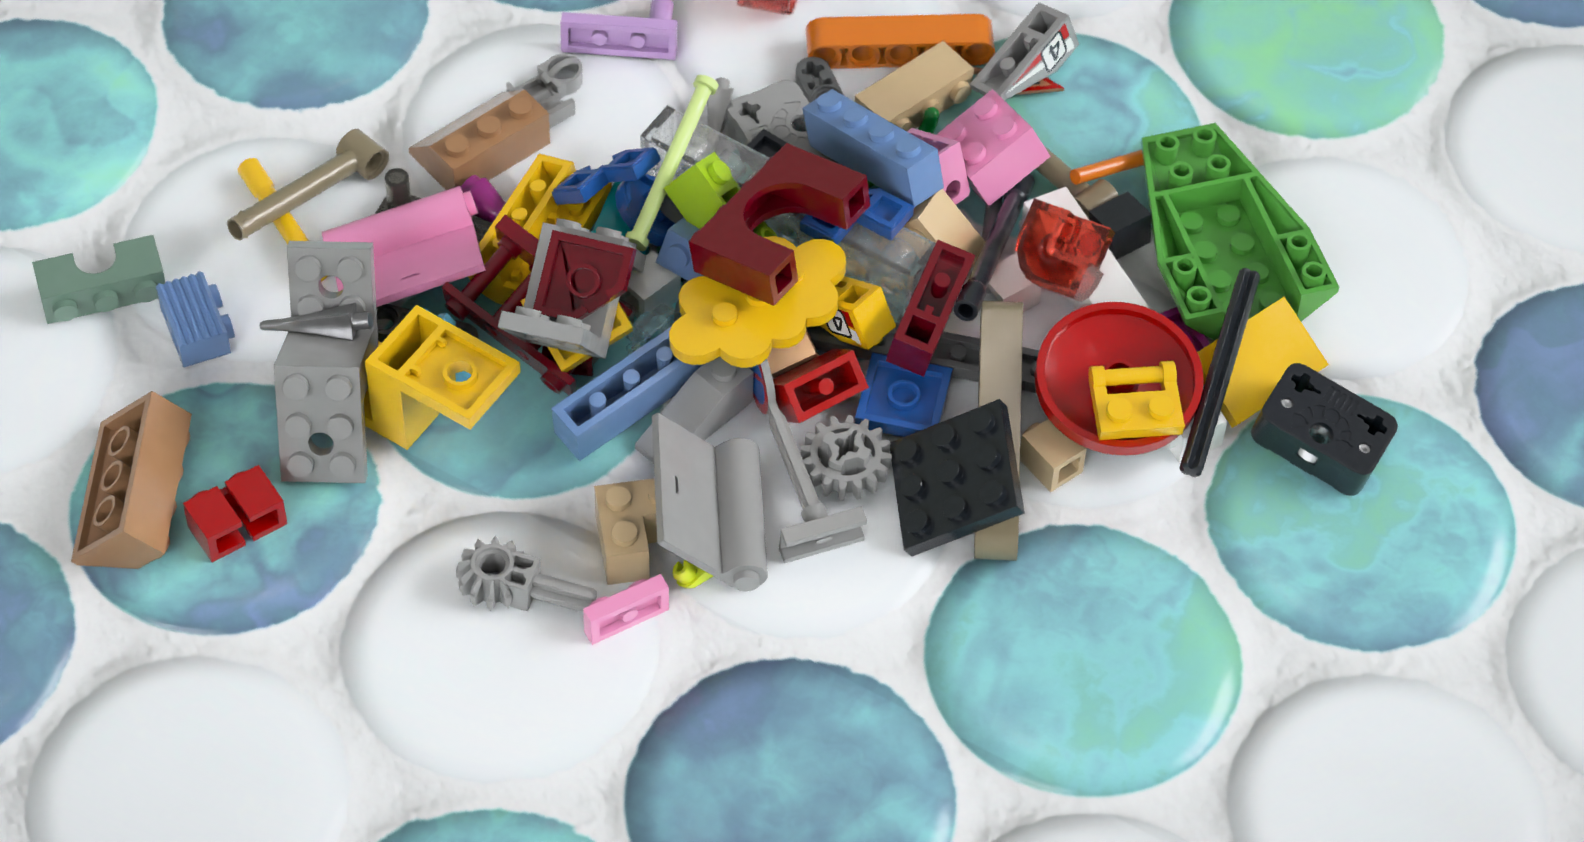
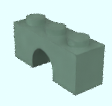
[32,235,165,324]

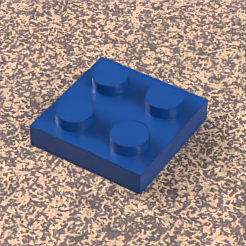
[854,353,953,437]

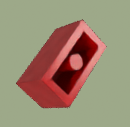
[773,349,869,423]

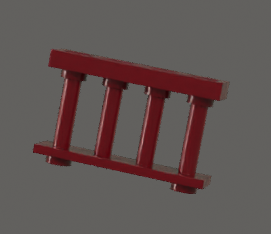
[442,215,634,396]

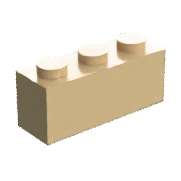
[854,41,974,131]

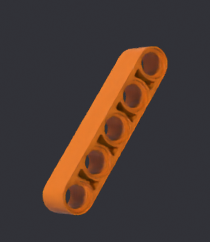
[805,14,995,69]

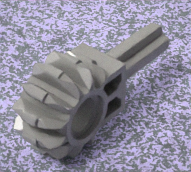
[456,536,597,612]

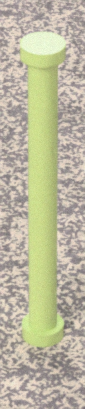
[625,75,719,251]

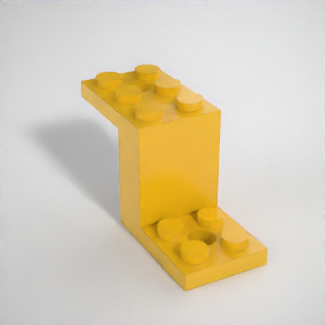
[364,305,521,450]

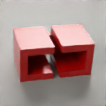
[183,465,287,563]

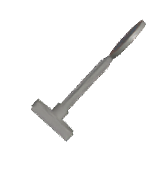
[748,359,867,563]

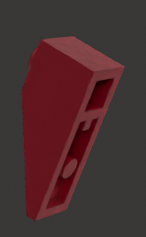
[886,240,976,377]

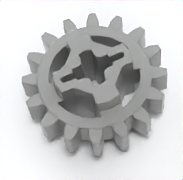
[800,415,892,501]

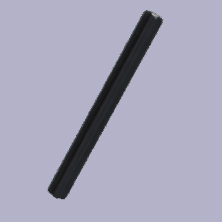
[1179,268,1260,477]

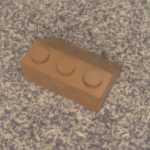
[408,89,550,190]

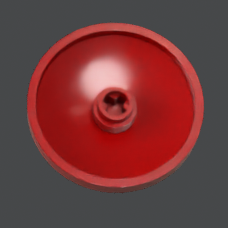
[1035,302,1204,456]

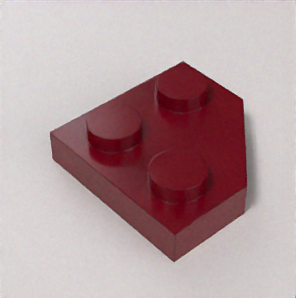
[533,230,637,320]

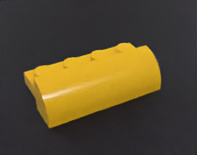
[468,154,612,305]

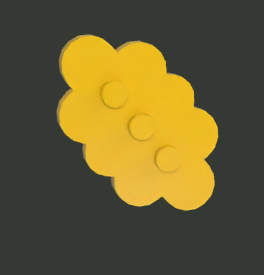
[669,236,846,368]

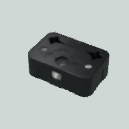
[1251,363,1398,496]

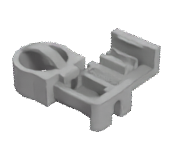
[506,54,583,128]

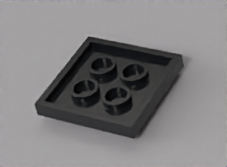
[890,399,1025,557]

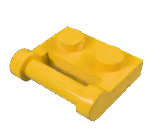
[1088,361,1185,440]

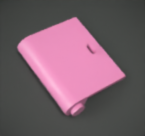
[322,186,486,307]

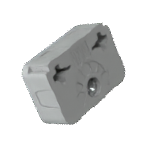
[727,80,841,175]

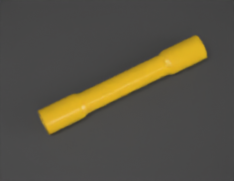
[237,158,329,282]

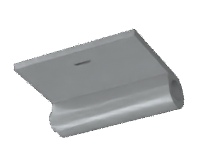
[652,413,768,591]

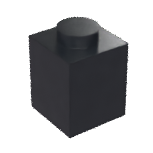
[1089,191,1152,260]

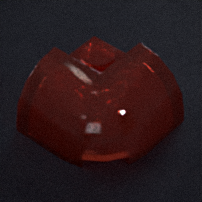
[1015,198,1115,302]

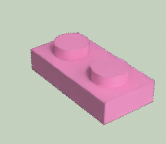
[583,574,669,645]

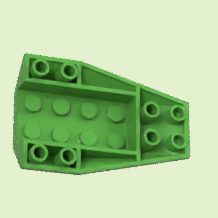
[1141,123,1339,341]

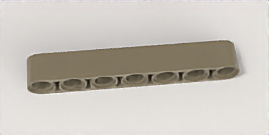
[974,301,1023,561]

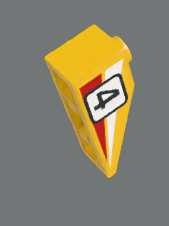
[820,276,896,350]

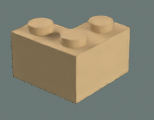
[865,189,985,270]
[594,478,657,585]

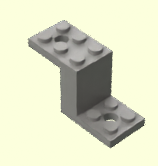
[498,218,646,359]
[274,241,378,483]

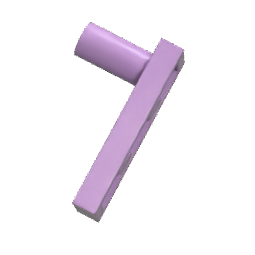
[561,0,677,60]

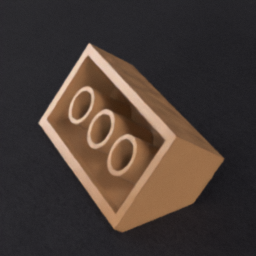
[71,391,192,569]

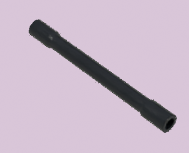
[953,174,1035,321]

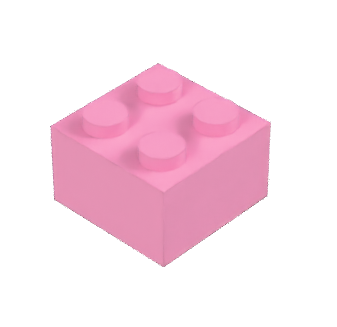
[936,89,1051,206]

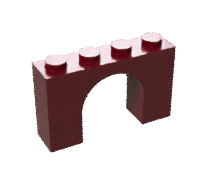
[688,143,870,306]

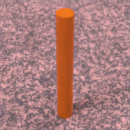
[1070,150,1144,185]

